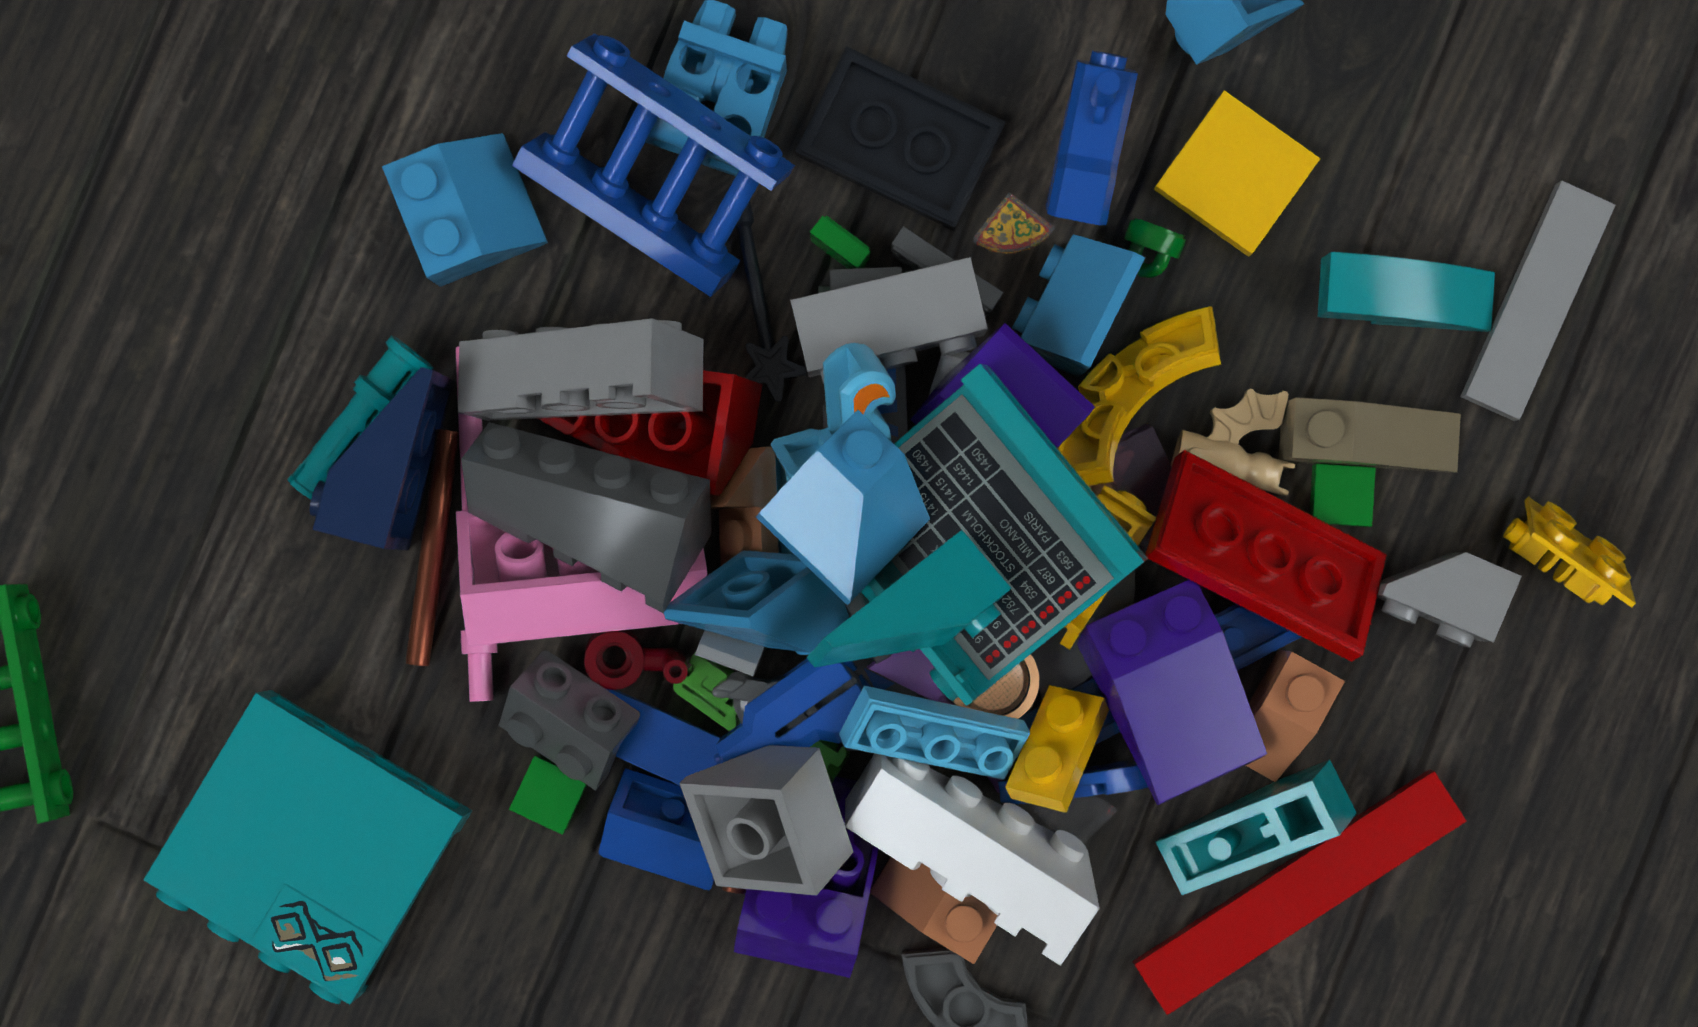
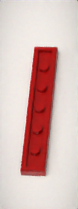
[1132,769,1467,1015]

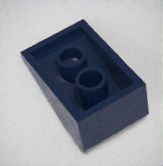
[310,367,455,551]

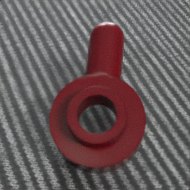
[584,630,688,690]

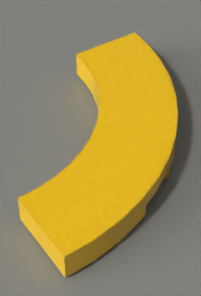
[1057,306,1221,486]

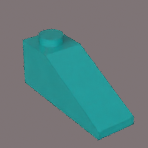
[806,530,1011,667]
[1156,760,1357,895]

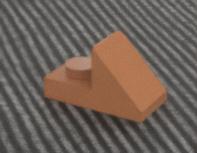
[710,447,779,566]

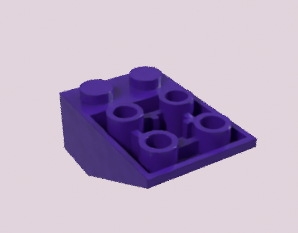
[734,776,879,978]

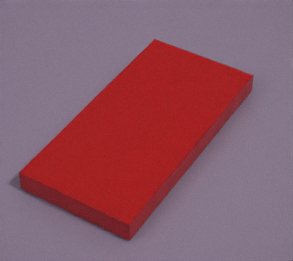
[1145,450,1387,662]

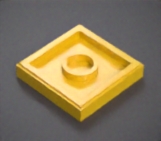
[1154,90,1321,257]

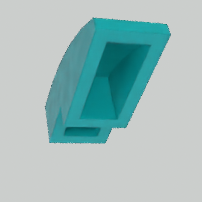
[1317,252,1495,332]

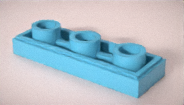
[839,685,1030,780]

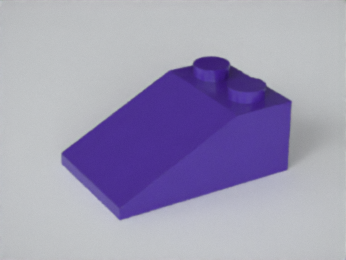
[1077,580,1267,805]

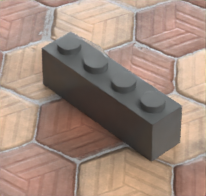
[461,422,712,613]

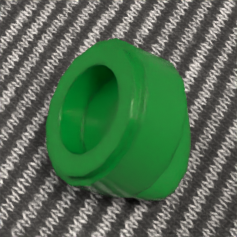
[1123,218,1186,278]

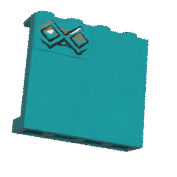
[144,690,473,1005]

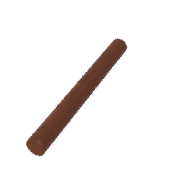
[406,429,459,666]

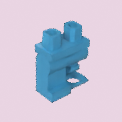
[646,0,788,176]

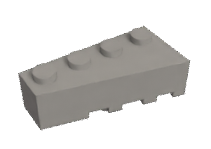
[458,318,704,421]

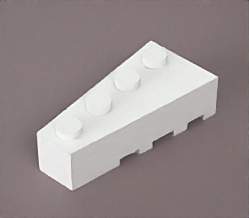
[845,753,1100,966]

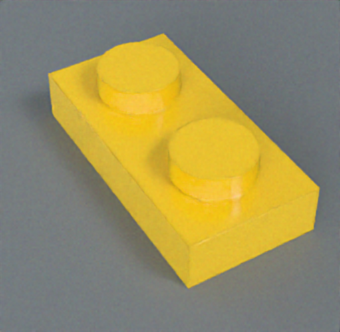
[1005,685,1109,813]

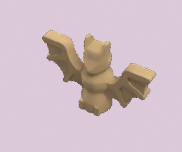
[1170,389,1296,496]

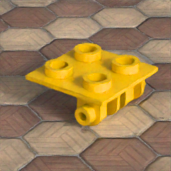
[1503,496,1636,608]

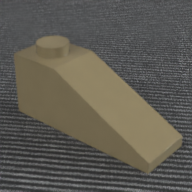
[1279,398,1461,473]

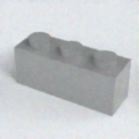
[790,257,988,384]

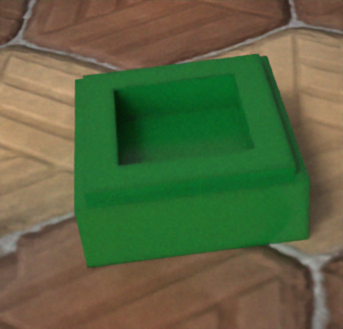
[810,215,870,269]
[1309,464,1376,527]
[509,754,587,835]

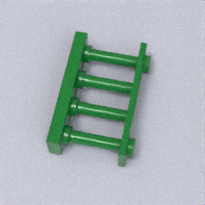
[0,584,73,824]

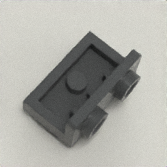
[499,651,640,791]

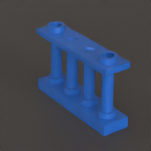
[512,34,795,297]

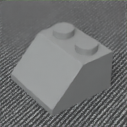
[679,745,853,896]

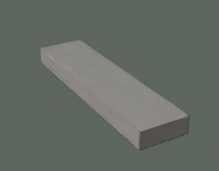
[1460,181,1616,421]

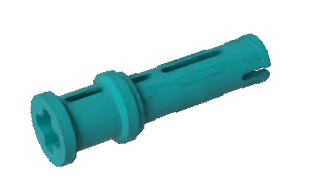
[287,335,434,500]

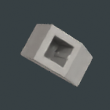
[1377,552,1522,648]

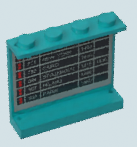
[861,364,1148,706]

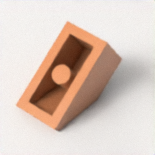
[1245,649,1345,782]
[870,856,997,964]

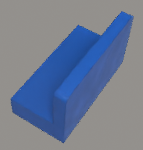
[599,768,714,890]

